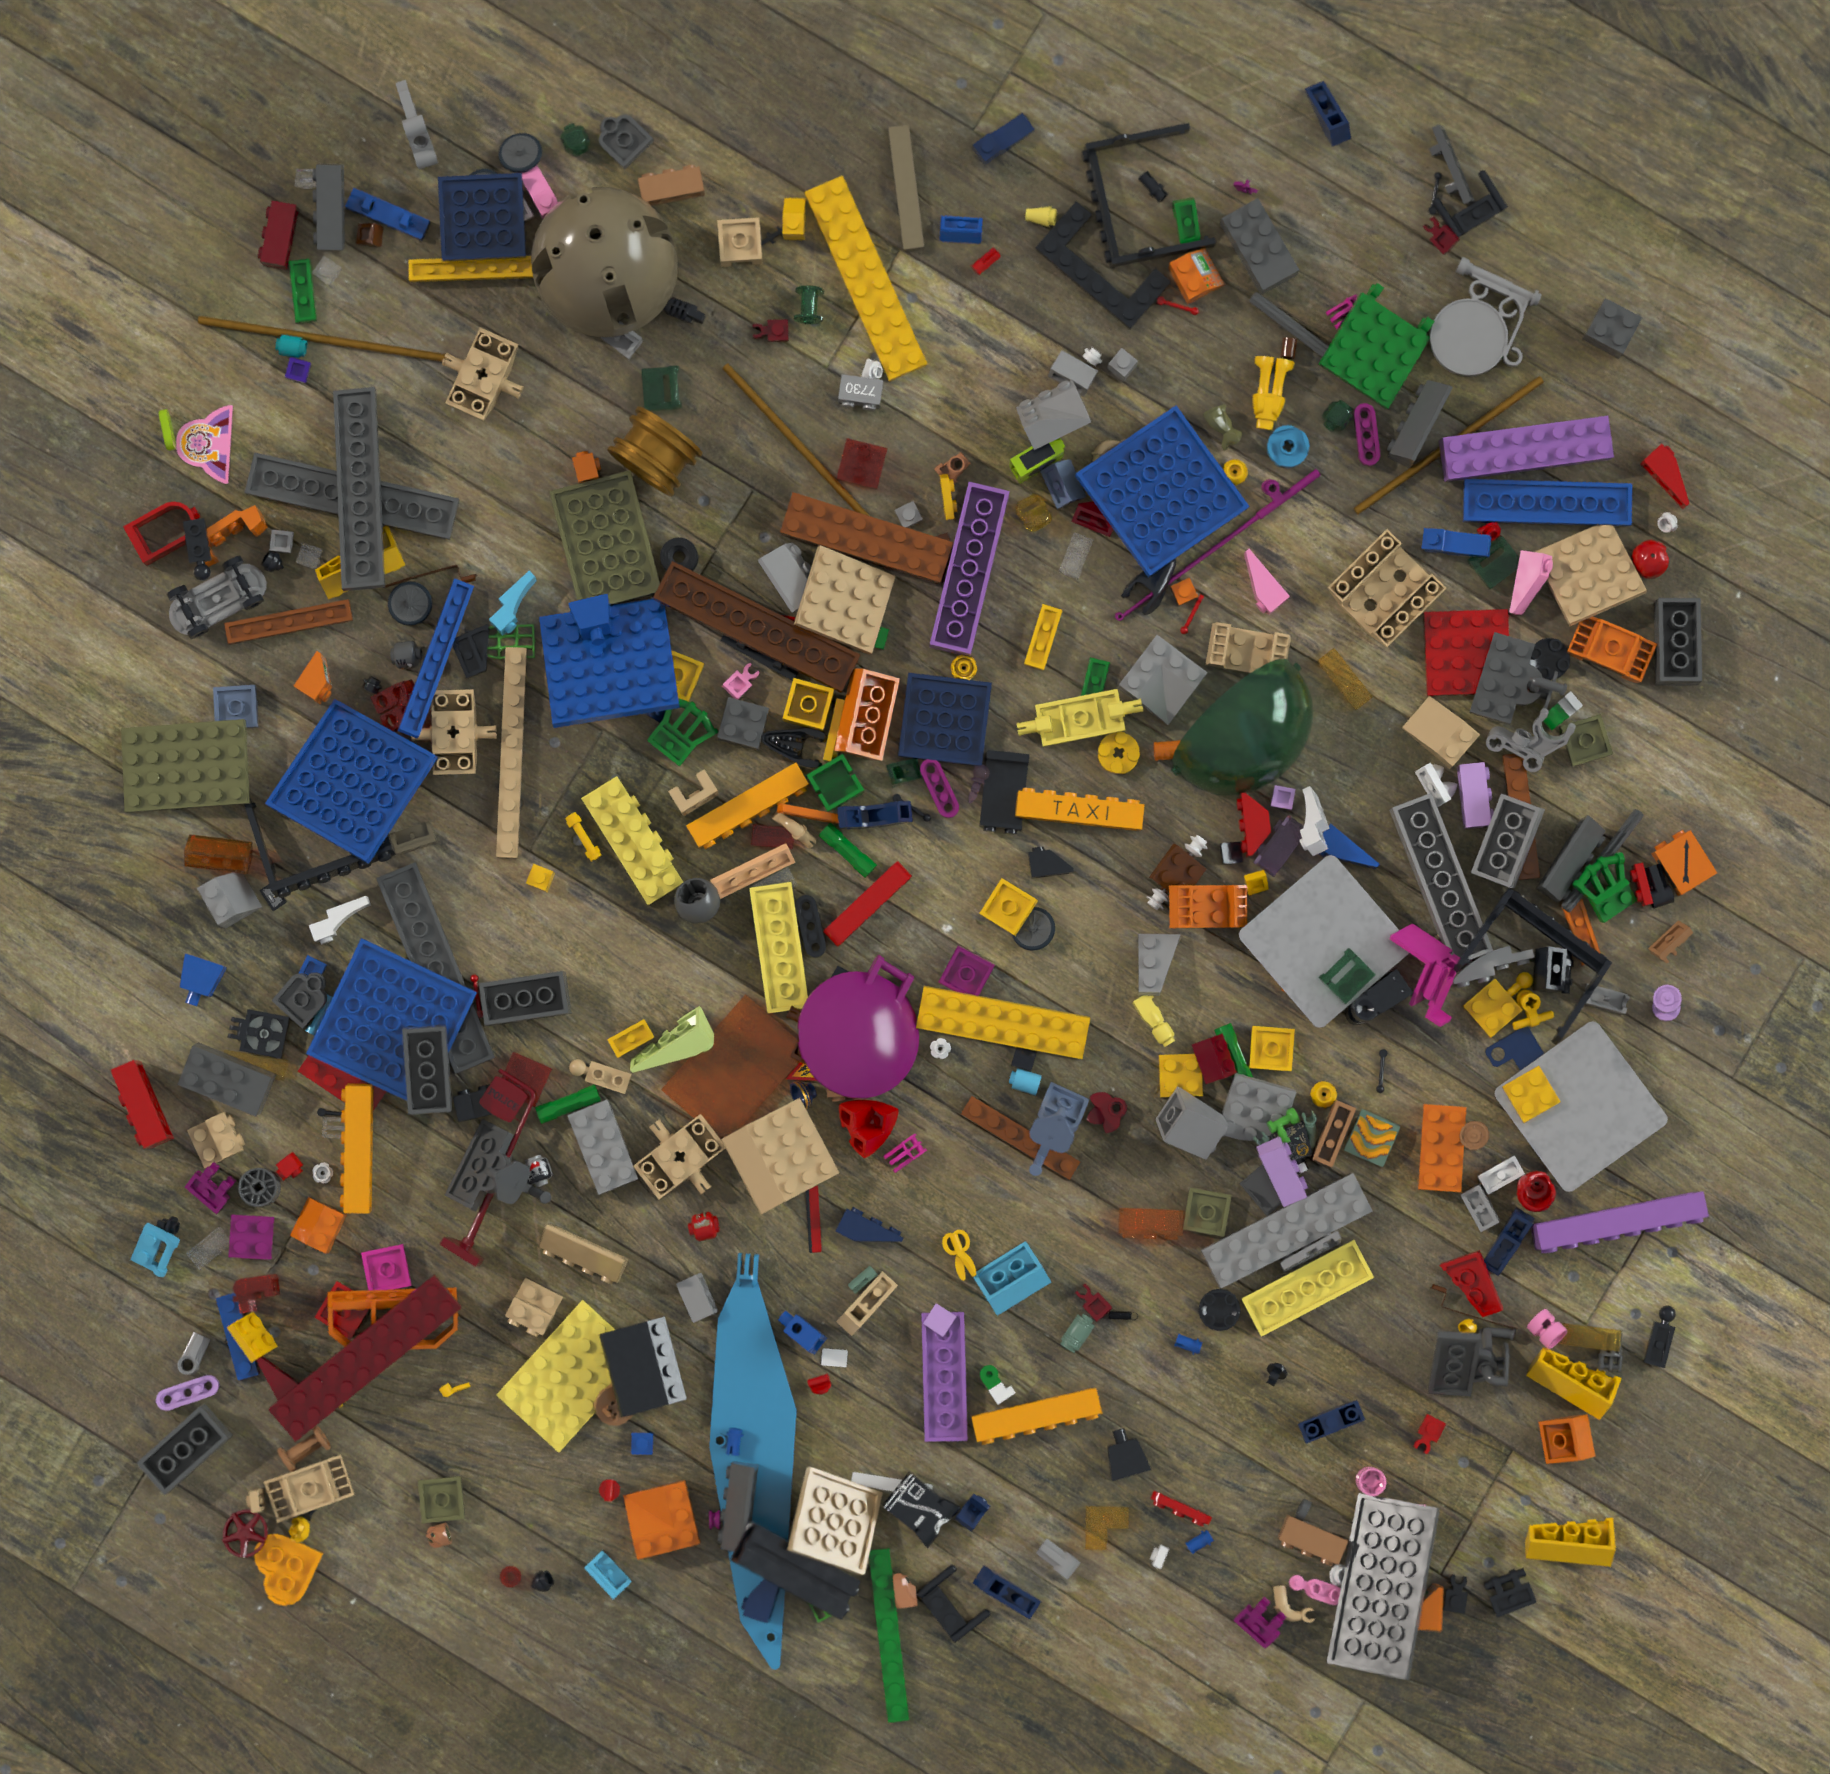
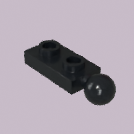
[183,518,212,581]
[1643,1305,1676,1368]

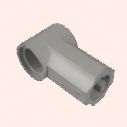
[177,1332,211,1375]
[1036,1538,1081,1580]

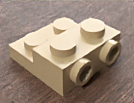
[187,1112,245,1169]
[505,1278,563,1337]

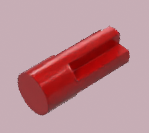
[971,247,1001,275]

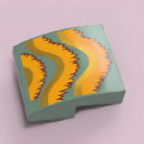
[1344,1109,1401,1167]

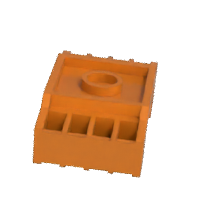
[205,505,268,567]
[1567,617,1657,683]
[1169,885,1247,928]

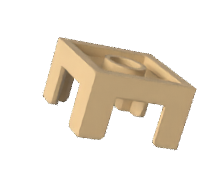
[717,218,763,267]
[668,769,719,817]

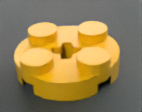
[1098,732,1140,774]

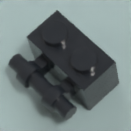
[1533,946,1574,994]

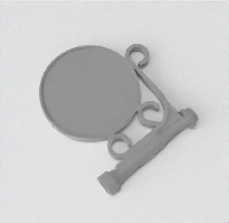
[1430,257,1542,376]

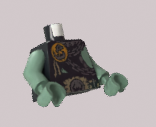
[1253,1110,1317,1174]

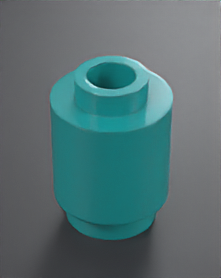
[275,334,307,358]

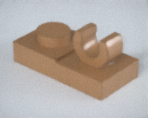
[1648,920,1693,963]

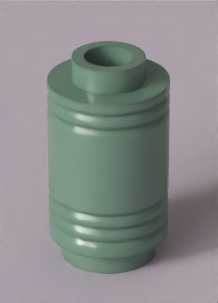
[1060,1313,1095,1353]

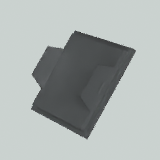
[1239,1164,1282,1216]

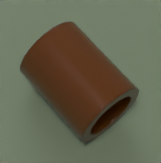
[1280,338,1297,359]

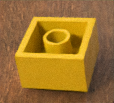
[782,678,835,732]

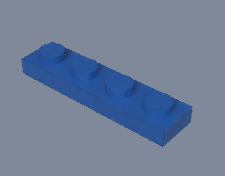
[216,1292,259,1380]

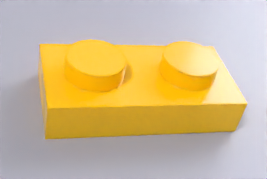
[939,474,958,520]
[607,1019,655,1058]

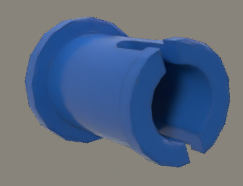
[1174,1334,1203,1355]
[726,1428,744,1456]
[1185,1530,1214,1555]

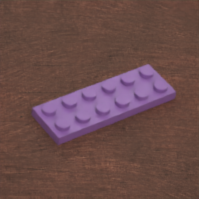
[921,1312,968,1442]

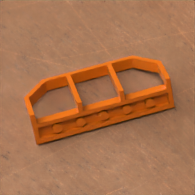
[328,1288,458,1350]

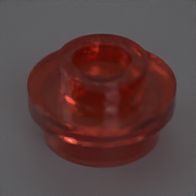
[500,1566,521,1588]

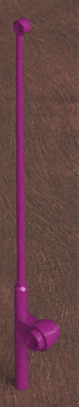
[1114,469,1321,621]

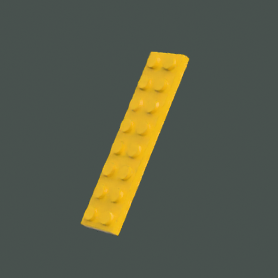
[916,986,1090,1059]

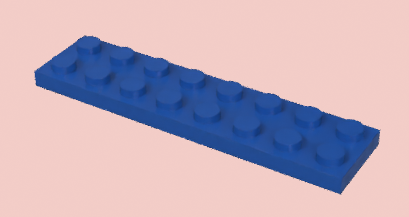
[1463,479,1632,526]

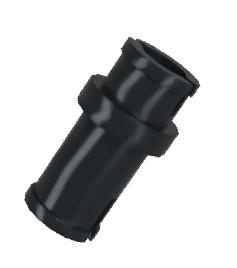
[1138,171,1168,203]

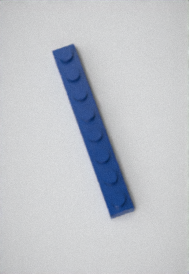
[398,578,474,738]

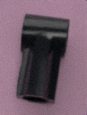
[1645,864,1674,909]

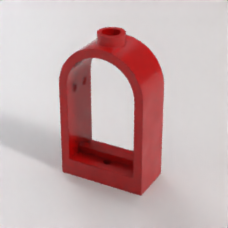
[123,502,200,566]

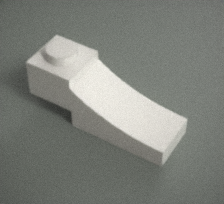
[1300,786,1330,856]
[309,896,371,945]

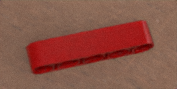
[823,861,912,947]

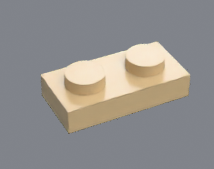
[246,1488,266,1513]

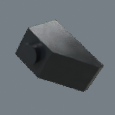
[1028,847,1074,879]

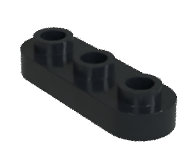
[795,895,826,958]

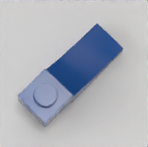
[1422,528,1491,557]

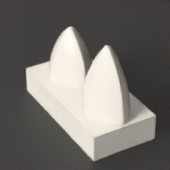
[1415,762,1458,807]

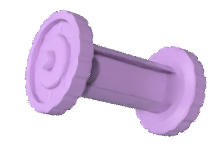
[1652,985,1682,1021]

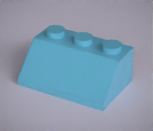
[973,1241,1051,1316]

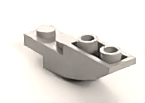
[1451,946,1534,988]

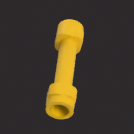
[565,812,602,862]

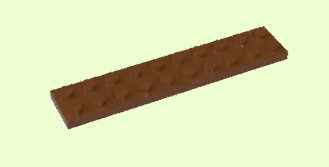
[653,561,861,693]

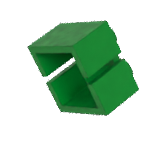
[806,754,864,812]

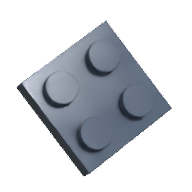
[213,685,258,728]

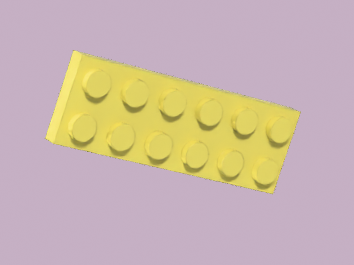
[749,882,808,1013]
[1241,1240,1374,1337]

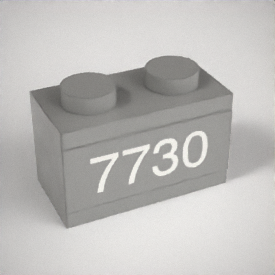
[838,374,883,411]

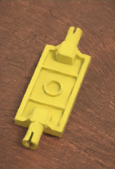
[1017,689,1144,747]

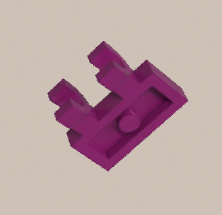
[185,1162,236,1215]
[1233,1597,1287,1649]

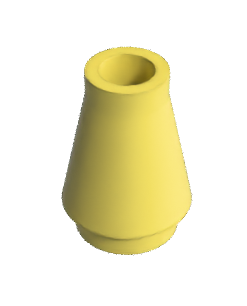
[1025,206,1057,227]

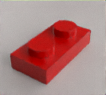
[1630,862,1653,907]

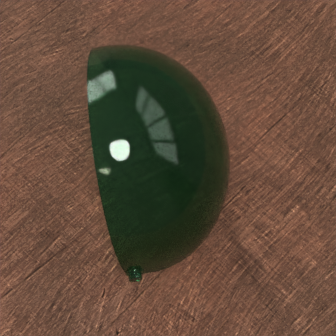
[1171,659,1313,795]

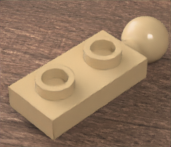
[569,1059,631,1094]

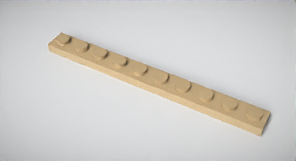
[496,647,527,858]

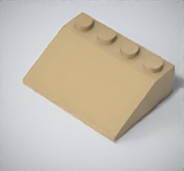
[540,1224,629,1284]

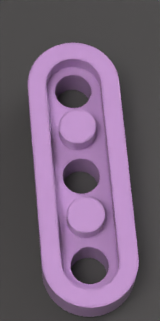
[156,1375,219,1411]

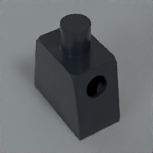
[1107,1428,1152,1481]

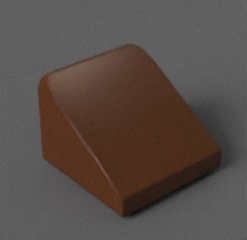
[356,223,384,247]

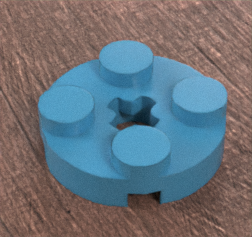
[1267,425,1309,468]

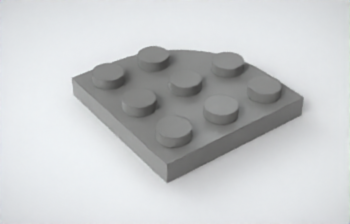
[1222,1073,1296,1141]

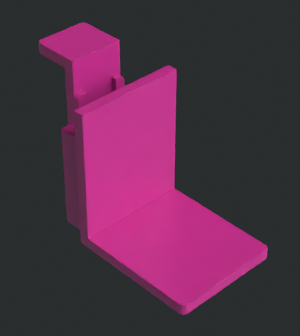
[1390,924,1460,1027]

